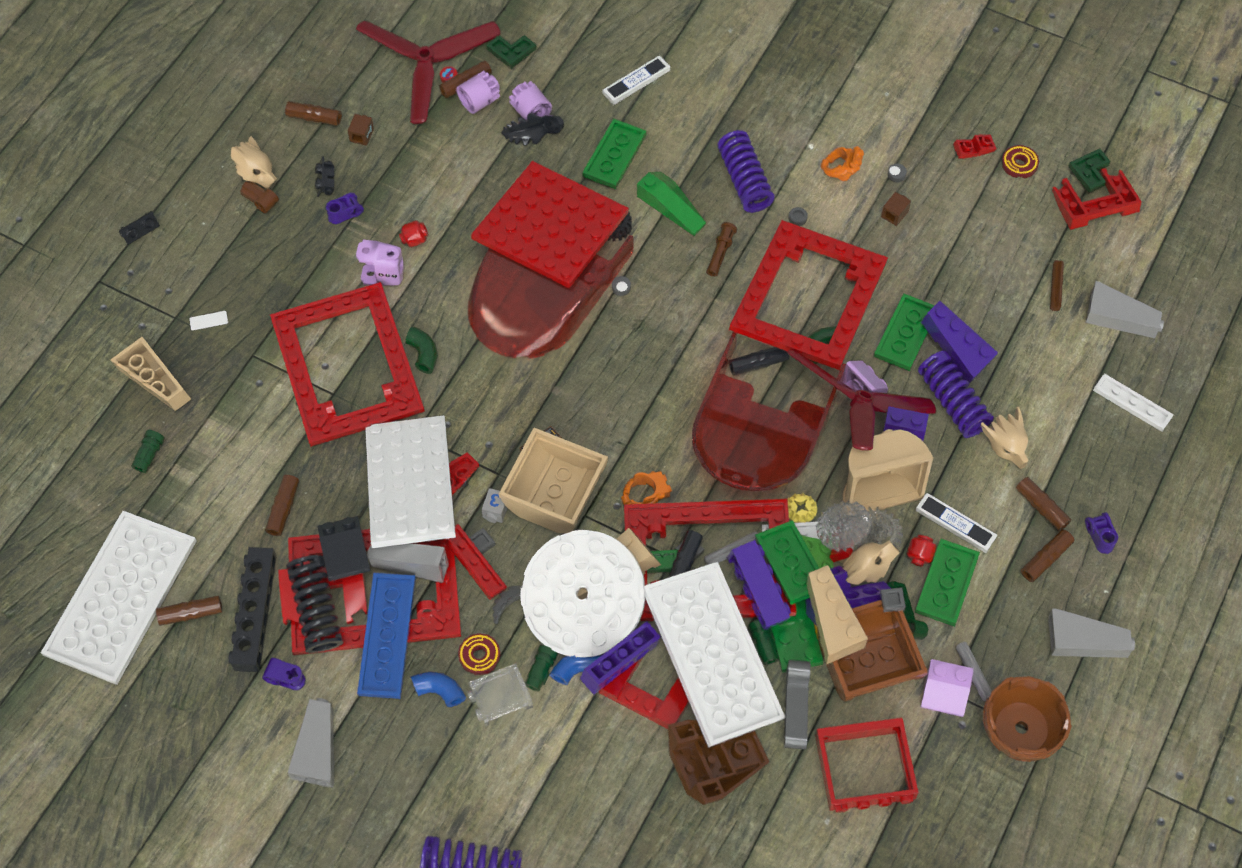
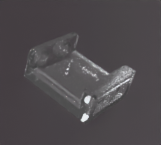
[467,663,533,727]

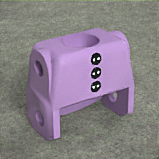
[356,240,404,286]

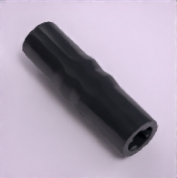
[729,347,789,376]
[668,530,703,578]

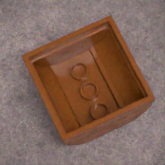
[815,600,928,702]

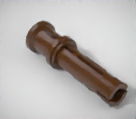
[706,222,737,277]

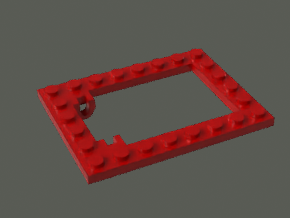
[729,220,888,370]
[270,282,425,447]
[624,499,796,621]
[288,529,461,655]

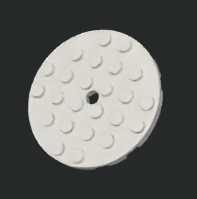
[521,530,645,657]

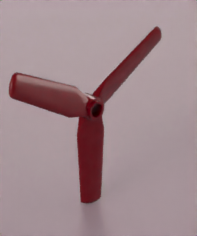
[356,21,501,124]
[787,350,936,451]

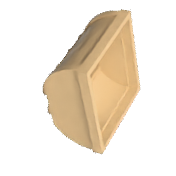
[499,428,608,533]
[842,429,933,518]

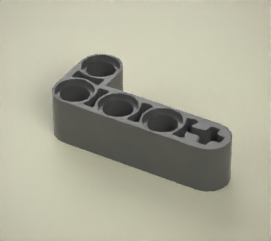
[784,660,811,749]

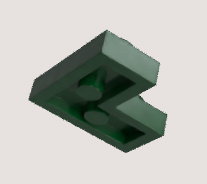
[486,35,537,69]
[1068,148,1111,193]

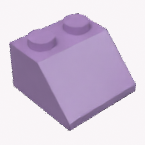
[843,361,888,393]
[921,659,973,717]

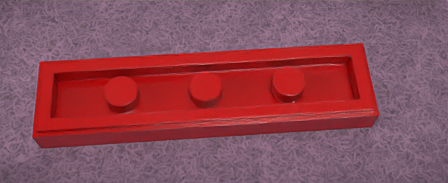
[443,524,507,600]

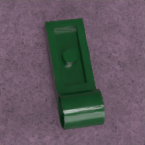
[887,581,928,640]

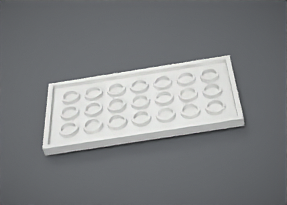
[366,416,456,548]
[41,511,196,685]
[643,562,786,747]

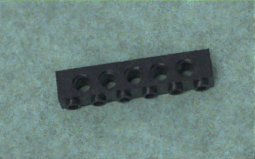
[228,547,277,672]

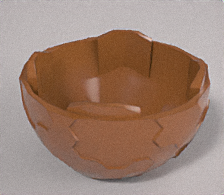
[983,676,1072,762]

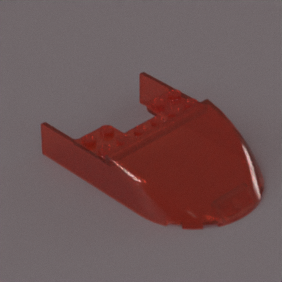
[467,235,634,359]
[692,332,846,491]

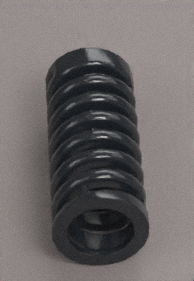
[286,555,343,653]

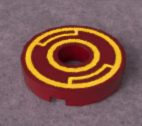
[1002,145,1039,178]
[458,633,501,675]

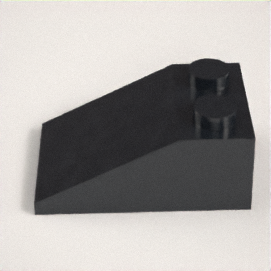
[317,516,370,581]

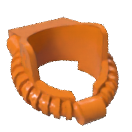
[821,146,864,181]
[621,471,672,505]

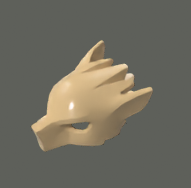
[231,136,277,189]
[981,407,1029,469]
[839,540,900,585]

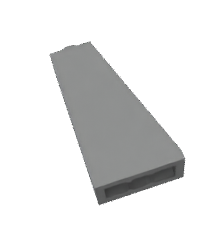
[1086,281,1164,338]
[367,543,449,583]
[1048,609,1135,658]
[288,698,334,788]

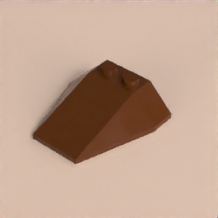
[668,719,770,805]

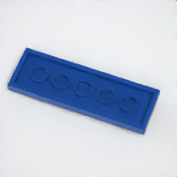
[357,573,416,699]

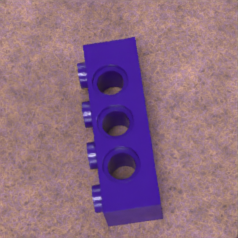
[806,581,891,625]
[580,622,661,695]

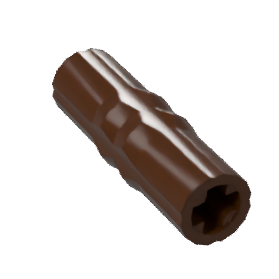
[439,61,492,98]
[285,101,342,126]
[265,475,299,536]
[1016,477,1072,531]
[1020,529,1075,582]
[156,595,223,626]

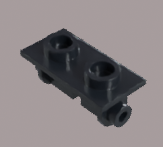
[315,156,334,197]
[118,211,160,245]

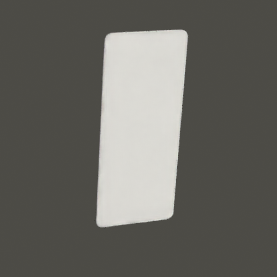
[190,311,228,330]

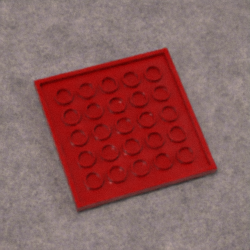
[471,161,629,289]

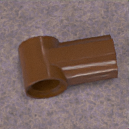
[240,181,279,214]

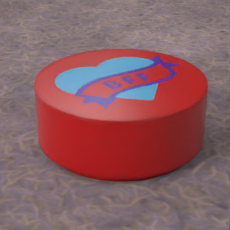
[440,67,458,83]

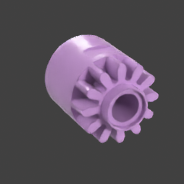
[457,71,500,114]
[509,81,552,120]

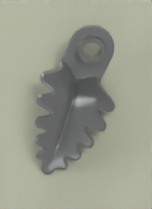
[492,586,522,624]

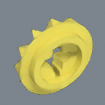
[788,493,817,523]

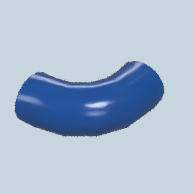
[550,655,602,685]
[411,671,466,707]

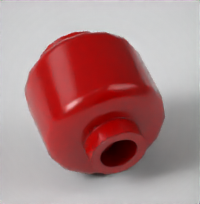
[399,220,429,248]
[906,535,936,567]

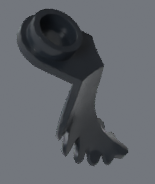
[501,113,564,146]

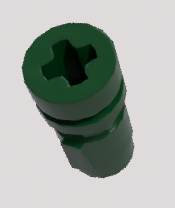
[131,430,165,473]
[749,620,779,665]
[524,645,559,692]

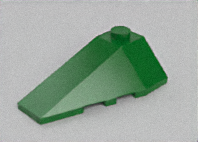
[637,171,706,236]

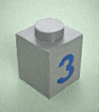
[482,488,508,523]

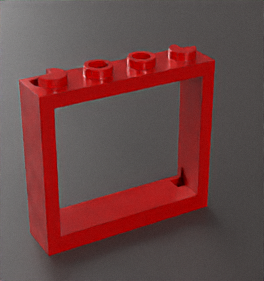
[815,718,919,813]

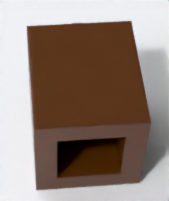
[347,114,374,146]
[881,192,911,226]

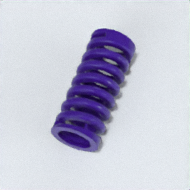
[717,130,775,213]
[918,351,994,438]
[420,835,522,868]

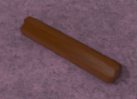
[1050,260,1064,311]

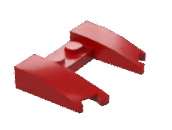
[1052,168,1142,230]
[278,567,368,630]
[598,657,690,729]

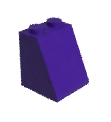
[882,406,929,441]

